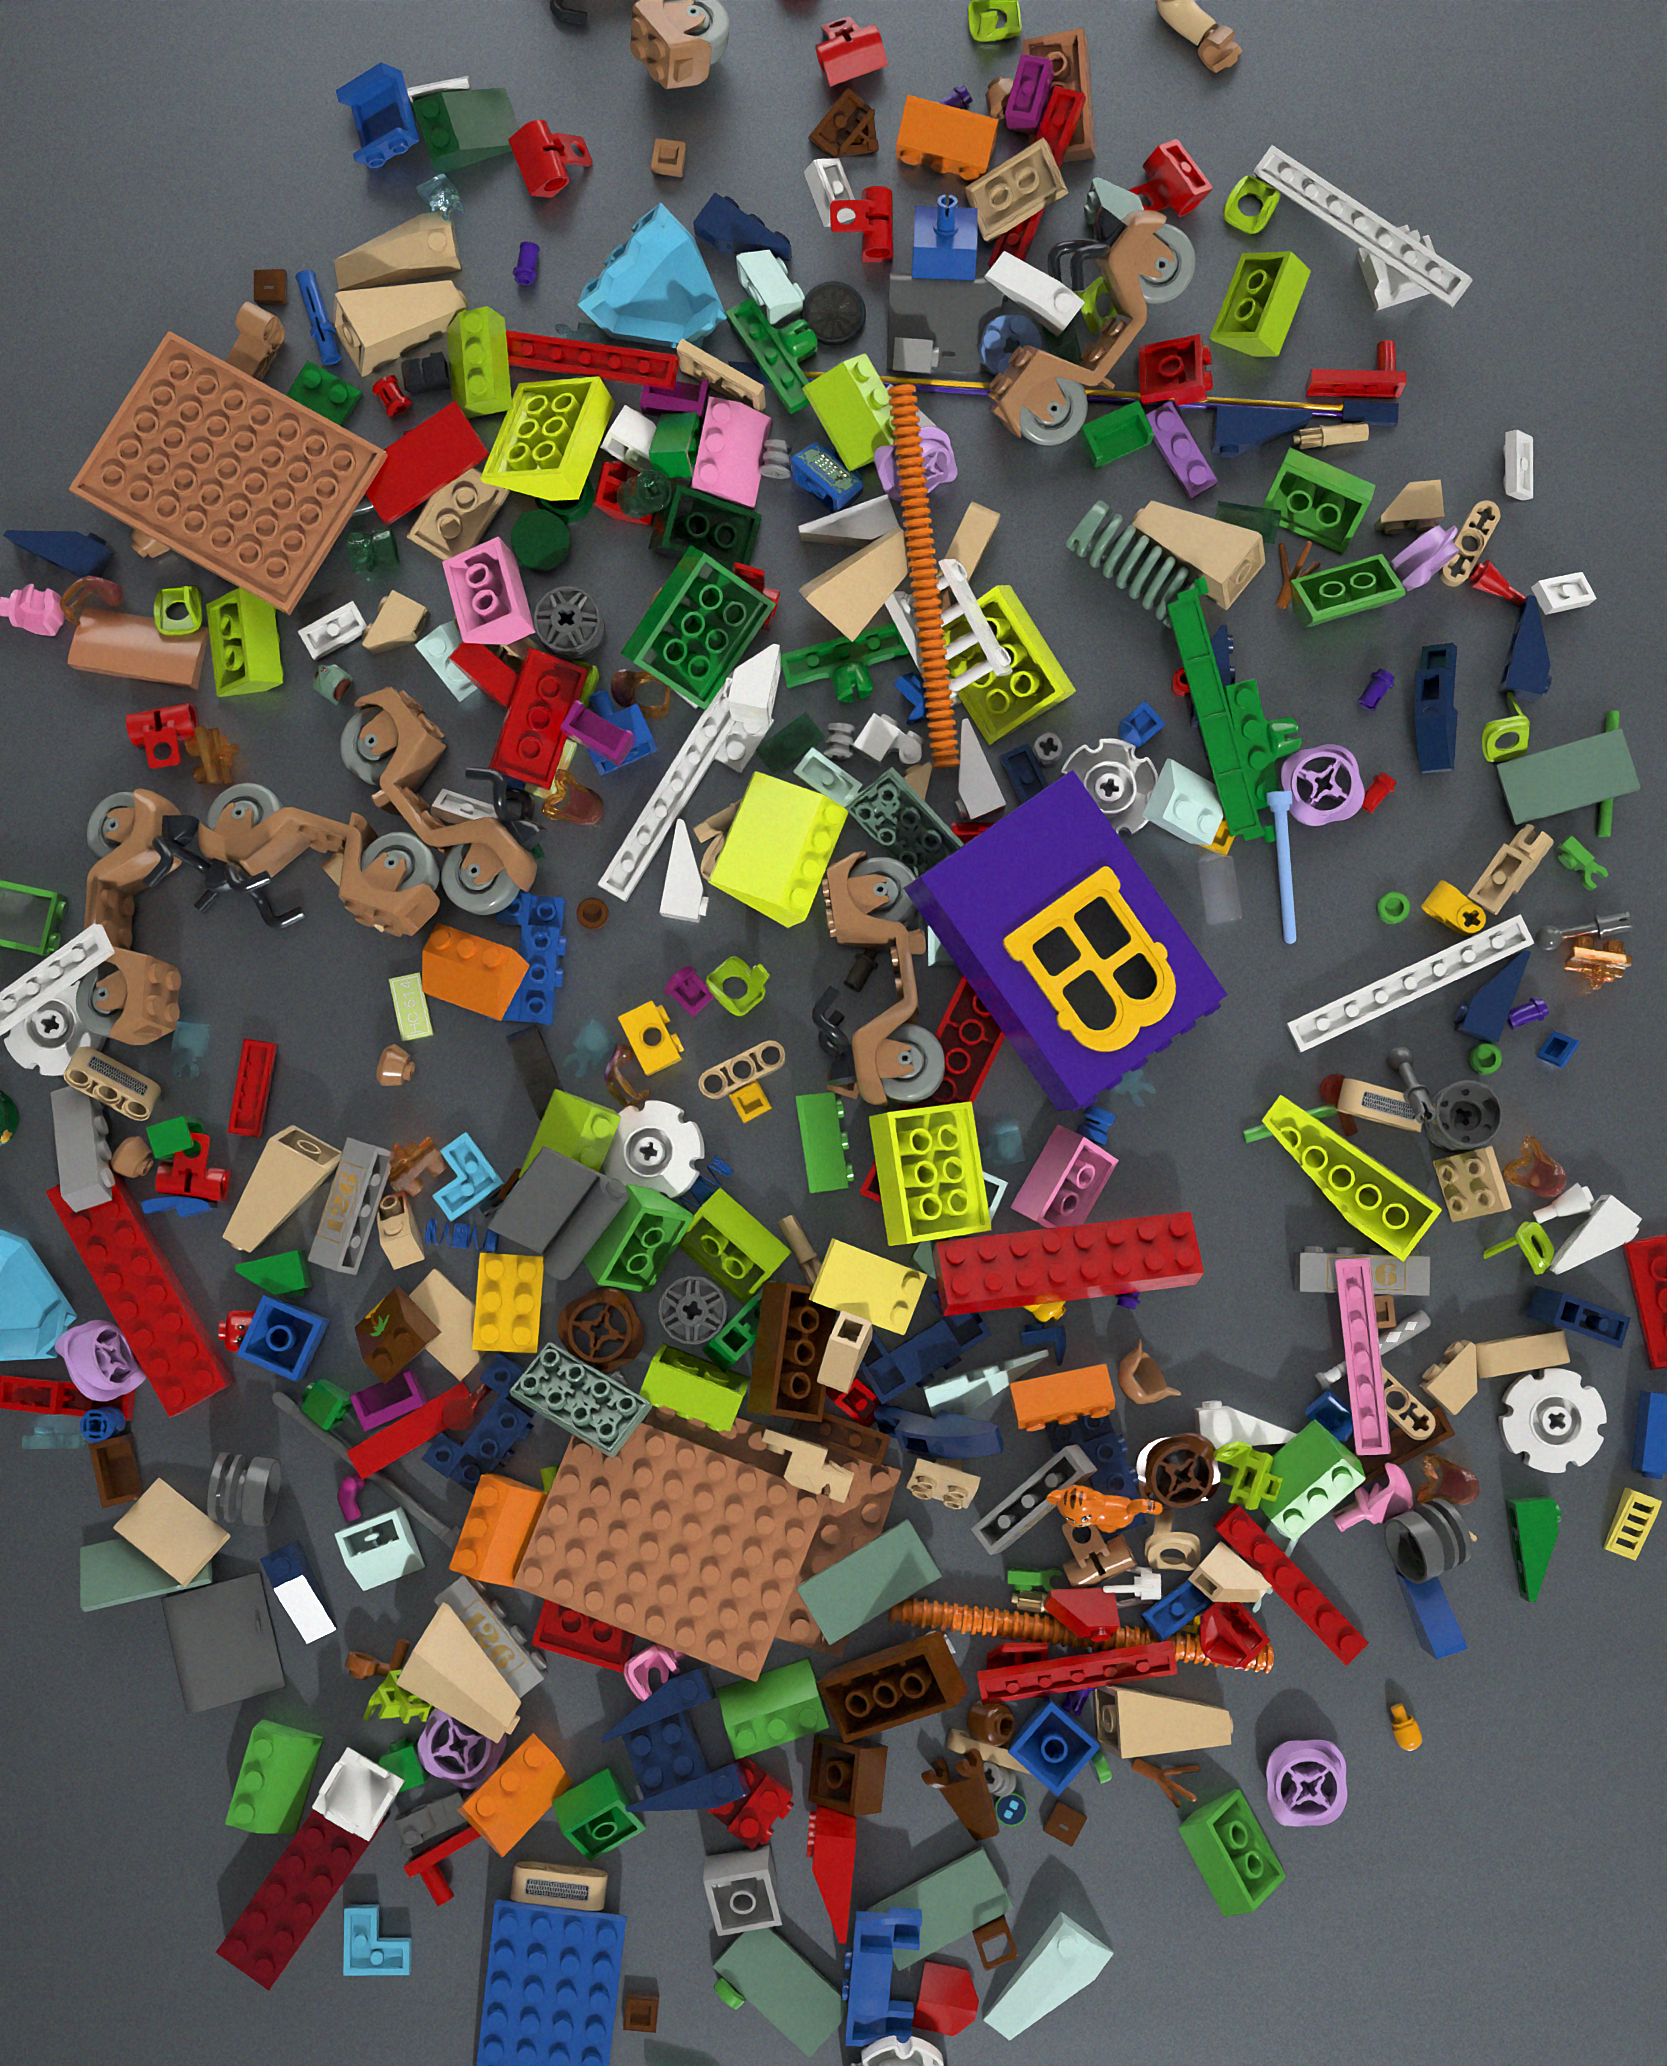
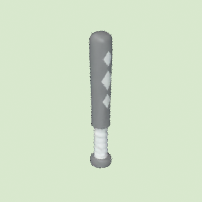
[1314,1310,1431,1392]

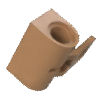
[1062,1522,1138,1589]

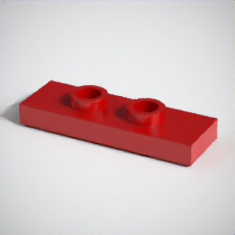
[227,1038,278,1138]

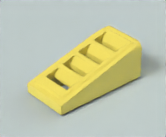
[1603,1487,1662,1561]

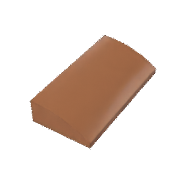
[1022,28,1096,162]
[67,607,209,690]

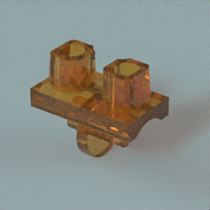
[185,725,240,785]
[1564,935,1632,990]
[388,1136,447,1197]

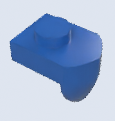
[894,672,929,725]
[1117,701,1166,749]
[1019,1322,1066,1366]
[1305,1390,1353,1442]

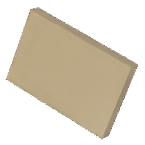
[963,138,1069,243]
[676,339,766,413]
[407,467,510,561]
[409,1268,489,1382]
[113,1478,231,1587]

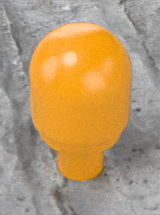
[1390,1704,1422,1751]

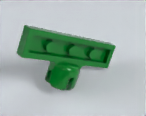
[725,297,818,415]
[781,622,909,703]
[1223,679,1302,810]

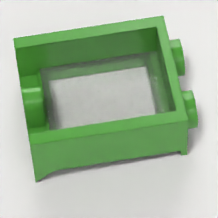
[0,880,68,957]

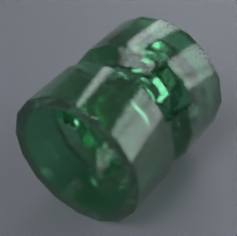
[617,469,672,519]
[346,526,400,575]

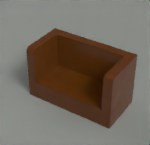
[88,1433,144,1508]

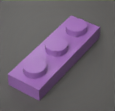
[1146,401,1218,500]

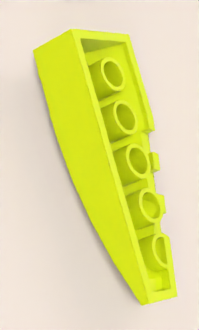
[1262,1095,1442,1262]

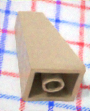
[332,280,467,377]
[1132,501,1266,611]
[798,526,912,642]
[222,1125,342,1253]
[396,1602,522,1743]
[1093,1684,1233,1759]

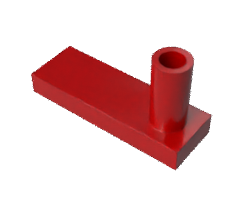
[1306,340,1407,398]
[403,1823,481,1906]

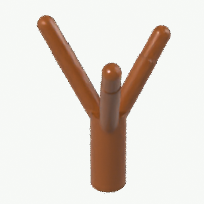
[1275,541,1320,609]
[1131,1757,1201,1808]

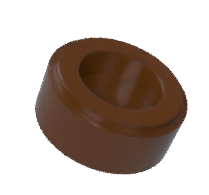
[577,898,609,930]

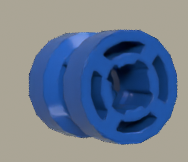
[1076,1105,1116,1146]
[80,1406,126,1442]

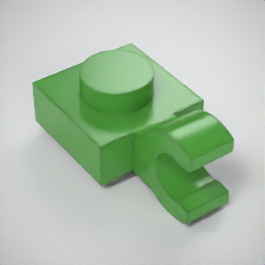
[1554,836,1609,890]
[1005,1566,1063,1593]

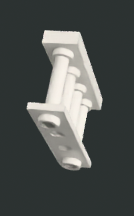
[885,559,1013,708]

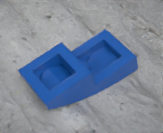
[141,1197,218,1217]

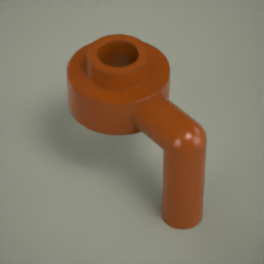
[344,1638,410,1680]

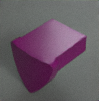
[664,966,714,1017]

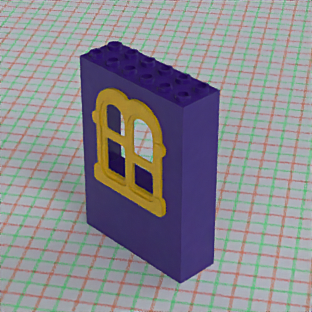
[903,770,1228,1112]

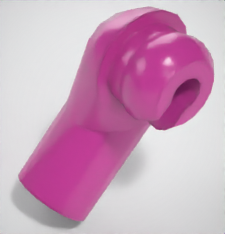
[337,1473,366,1523]

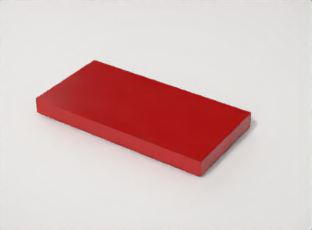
[366,401,490,526]
[489,647,589,790]
[1622,1234,1667,1370]

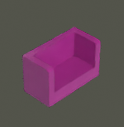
[1005,53,1054,135]
[640,379,711,425]
[560,700,636,767]
[350,1367,429,1432]

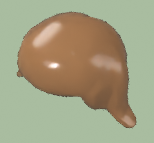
[1117,1339,1181,1404]

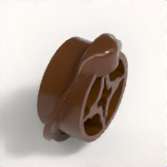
[557,1286,645,1375]
[1135,1432,1220,1510]

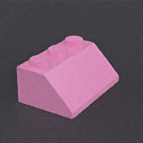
[691,396,773,510]
[442,536,536,645]
[1010,1124,1119,1229]

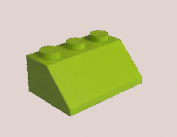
[1209,251,1311,357]
[446,306,512,419]
[802,353,896,472]
[206,587,283,697]
[519,1088,621,1178]
[678,1188,792,1305]
[639,1343,751,1432]

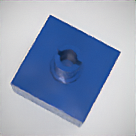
[912,195,978,280]
[587,689,658,776]

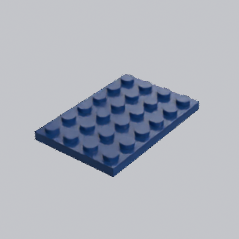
[476,1900,627,2066]

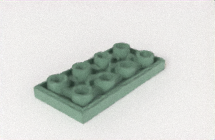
[1495,728,1641,827]
[845,767,964,878]
[509,1341,652,1459]
[796,1518,942,1645]
[80,1537,213,1612]
[868,1846,1015,1971]
[713,1927,848,2058]

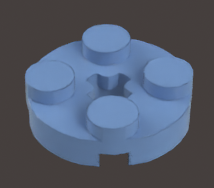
[978,314,1042,376]

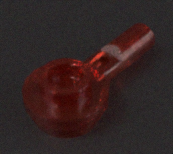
[1319,1073,1358,1136]
[442,1382,493,1431]

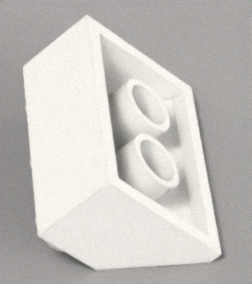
[723,644,782,728]

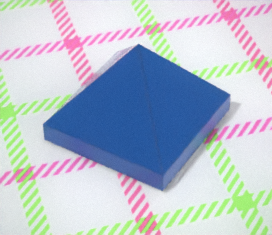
[1536,1031,1580,1069]

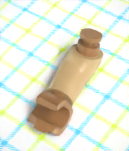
[1155,0,1243,73]

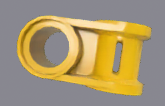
[1421,880,1486,936]

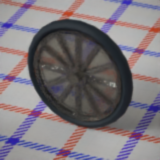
[800,281,866,346]

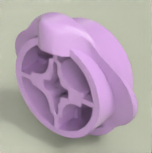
[874,426,958,502]
[1389,525,1460,591]
[1281,744,1365,826]
[55,1320,146,1401]
[418,1707,507,1789]
[1266,1740,1347,1827]

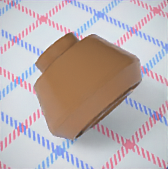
[985,76,1014,119]
[129,528,170,558]
[376,1044,416,1086]
[110,1136,154,1178]

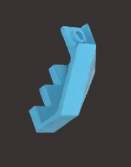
[577,203,727,349]
[0,1229,78,1361]

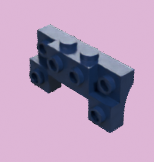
[859,1290,992,1404]
[421,1352,538,1495]
[1045,1415,1147,1543]

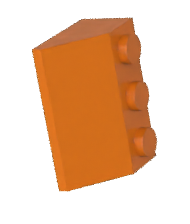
[896,94,999,182]
[422,923,530,1021]
[1010,1364,1115,1431]
[449,1472,549,1588]
[456,1733,573,1858]

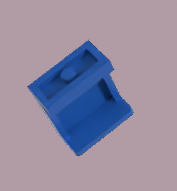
[336,62,420,168]

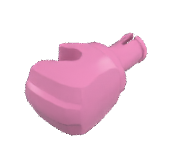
[0,584,65,637]
[1332,1463,1413,1532]
[623,1642,688,1702]

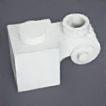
[853,713,925,768]

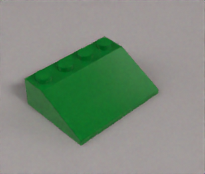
[620,545,776,711]

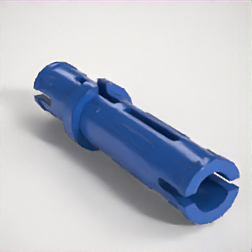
[295,270,342,365]

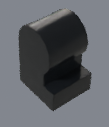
[401,352,451,393]

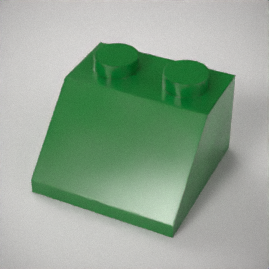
[551,1768,647,1862]

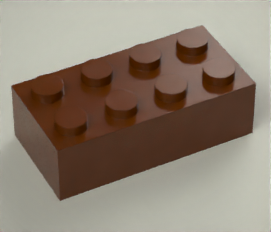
[747,1282,836,1422]
[817,1631,968,1744]

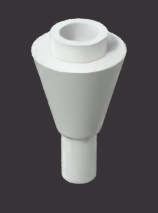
[1533,1182,1595,1224]

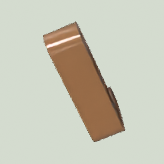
[225,302,286,382]

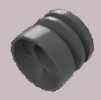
[533,586,606,662]
[1423,1080,1504,1153]
[658,1275,729,1345]
[207,1452,281,1527]
[1384,1497,1472,1584]

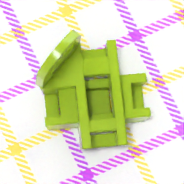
[1213,1441,1283,1510]
[363,1670,434,1724]

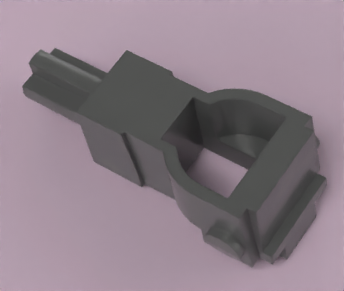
[394,1788,476,1858]

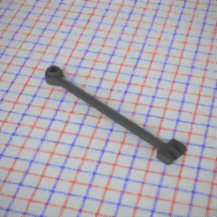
[272,1392,462,1551]

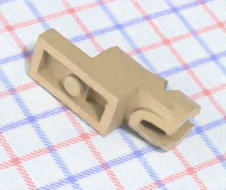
[1468,824,1554,915]
[762,1426,854,1503]

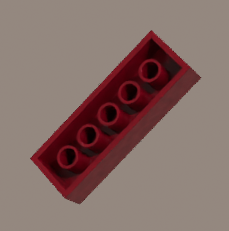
[215,1809,391,1991]

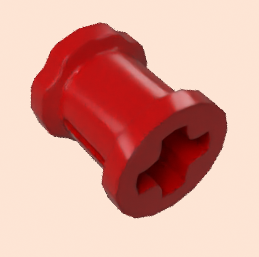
[372,375,412,418]

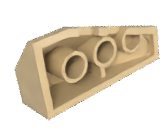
[334,209,462,292]

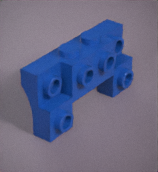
[486,892,568,1026]
[842,1907,922,2047]

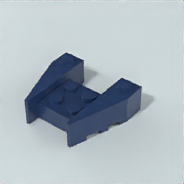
[601,1666,751,1812]

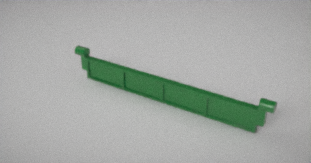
[1166,577,1276,843]

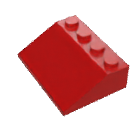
[806,1804,856,1944]

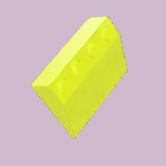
[480,376,615,501]
[941,585,1076,746]
[708,771,848,928]
[869,1101,992,1246]

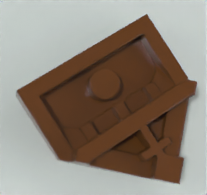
[808,88,879,158]

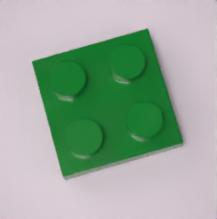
[286,360,363,427]

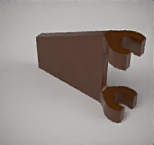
[921,1748,1000,1841]

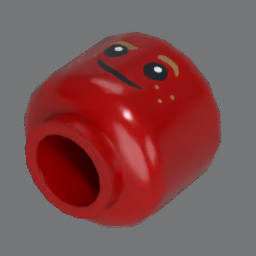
[218,1310,256,1352]

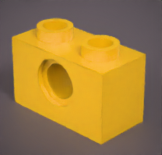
[618,1001,684,1077]

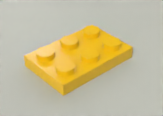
[472,1253,544,1354]

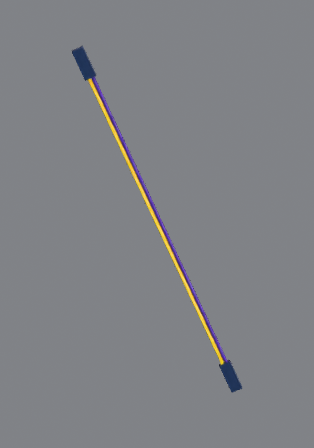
[728,361,1399,426]

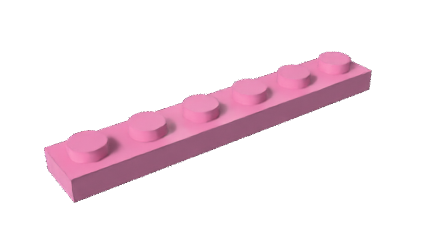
[1335,1258,1391,1455]

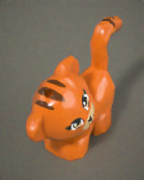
[1046,1485,1163,1533]

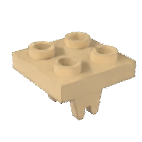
[1433,1145,1512,1222]
[905,1458,981,1509]

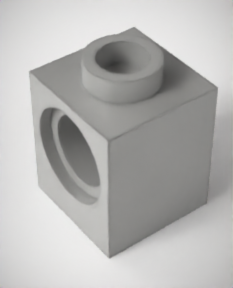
[893,337,939,374]

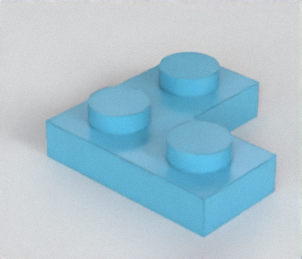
[433,1132,505,1222]
[343,1904,412,1976]

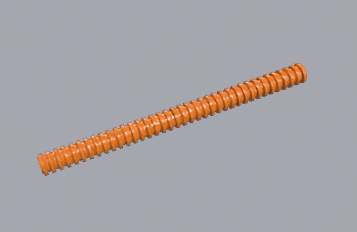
[887,384,960,769]
[888,1597,1274,1674]

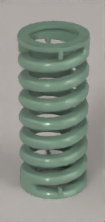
[1065,500,1199,629]

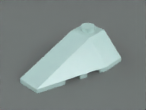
[923,1347,1049,1419]
[983,1911,1114,2040]

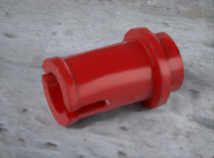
[1171,668,1190,697]
[1361,772,1396,814]

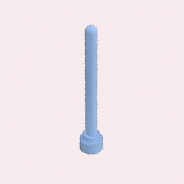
[1266,790,1296,944]

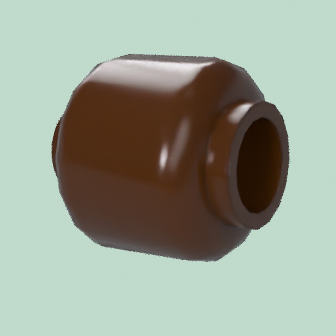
[966,1700,1015,1747]

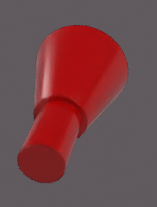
[1468,560,1525,606]

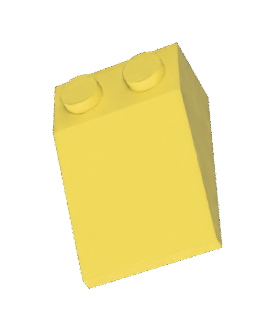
[809,1238,928,1336]

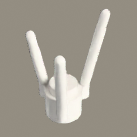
[1103,1566,1161,1609]

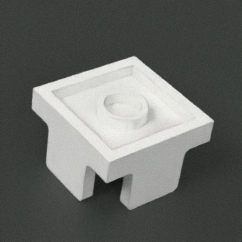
[1356,225,1436,311]
[312,1747,405,1841]

